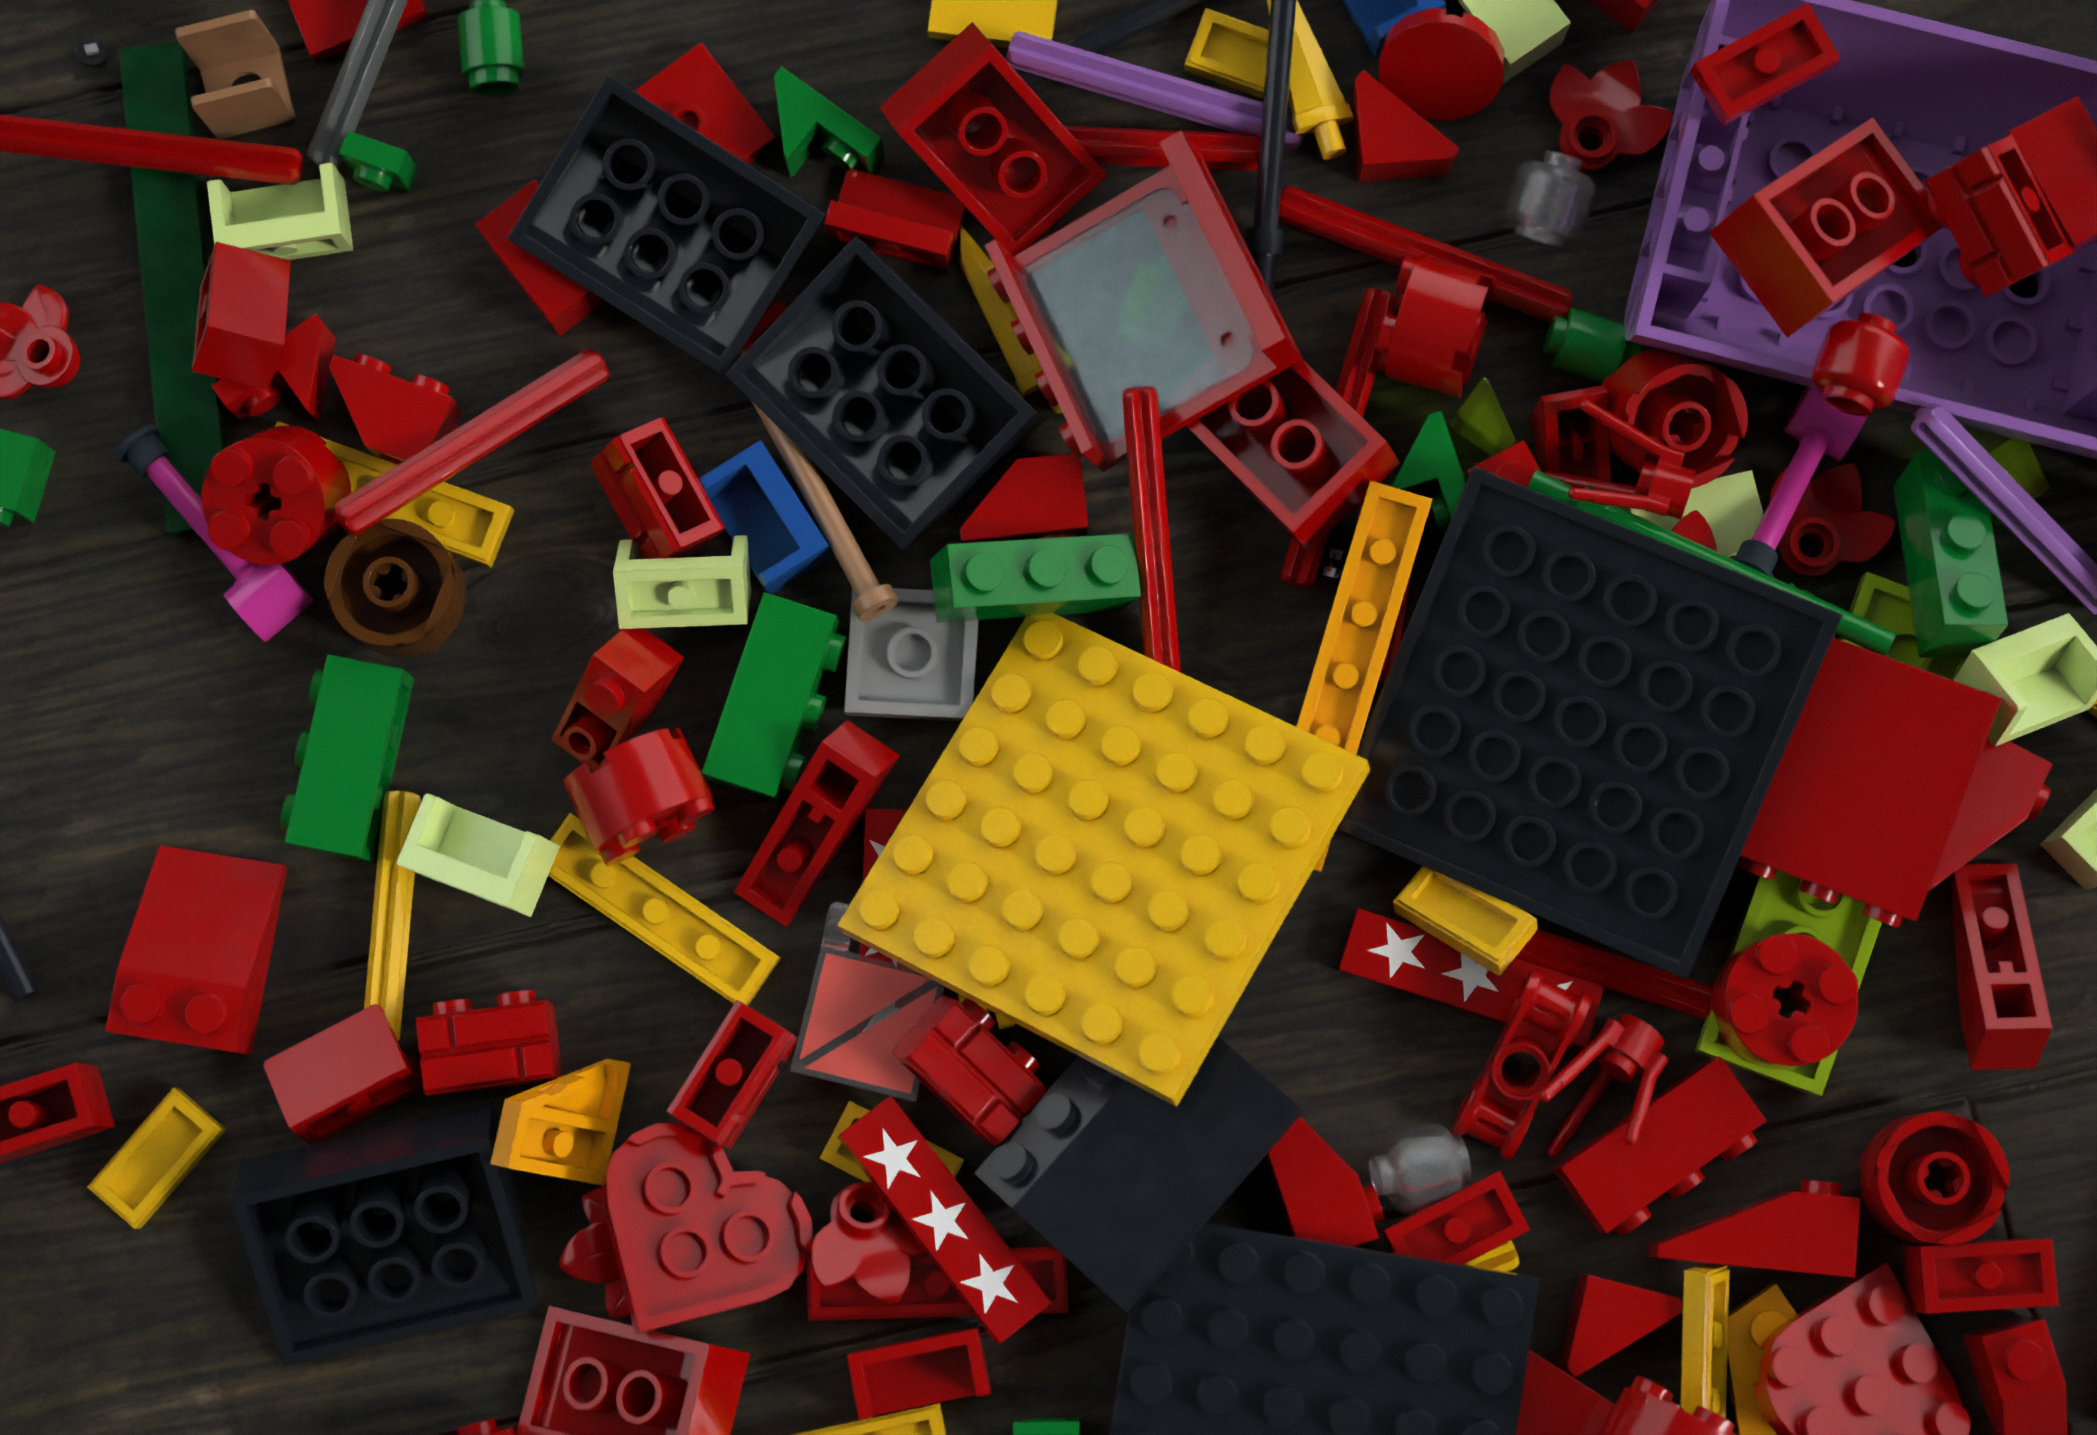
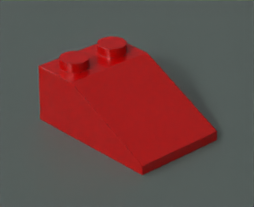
[879,22,1108,256]
[1709,118,1943,338]
[105,845,288,1055]
[516,1306,750,1435]

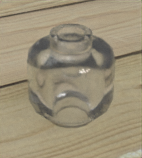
[1505,150,1596,248]
[1369,1122,1471,1214]

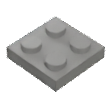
[844,588,979,722]

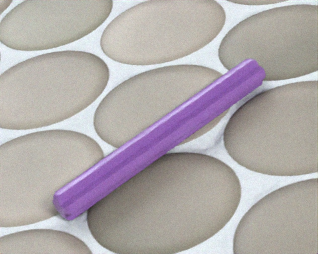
[1006,31,1305,150]
[1911,403,2097,615]

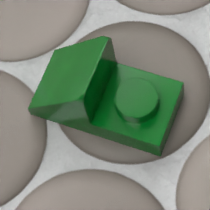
[774,66,885,177]
[1391,411,1466,536]

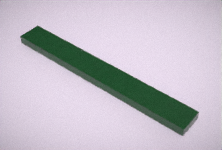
[119,42,226,537]

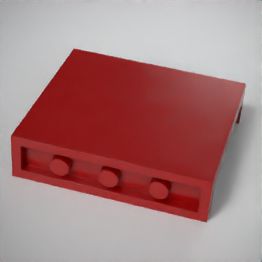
[1736,638,2002,928]

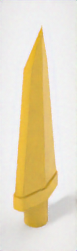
[1267,0,1354,160]
[960,225,1076,414]

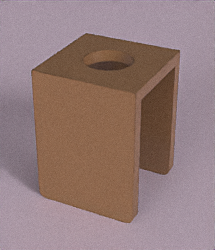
[175,10,296,139]

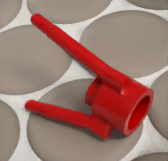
[1542,399,1697,520]
[1539,1014,1669,1158]

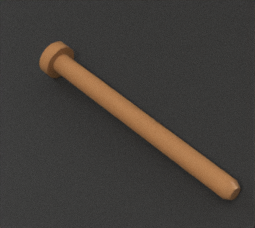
[732,350,899,622]

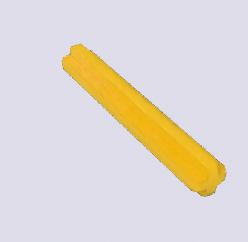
[364,791,421,1041]

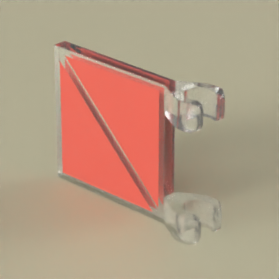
[790,902,945,1102]

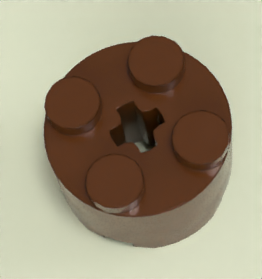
[324,519,466,658]

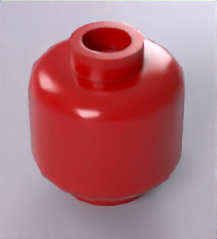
[1812,312,1910,416]

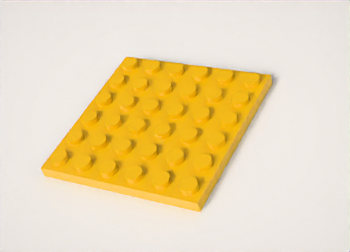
[837,613,1370,1107]

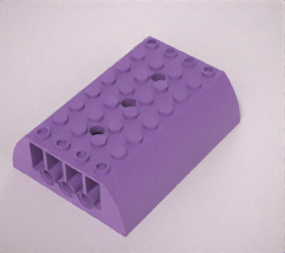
[1624,0,2097,459]

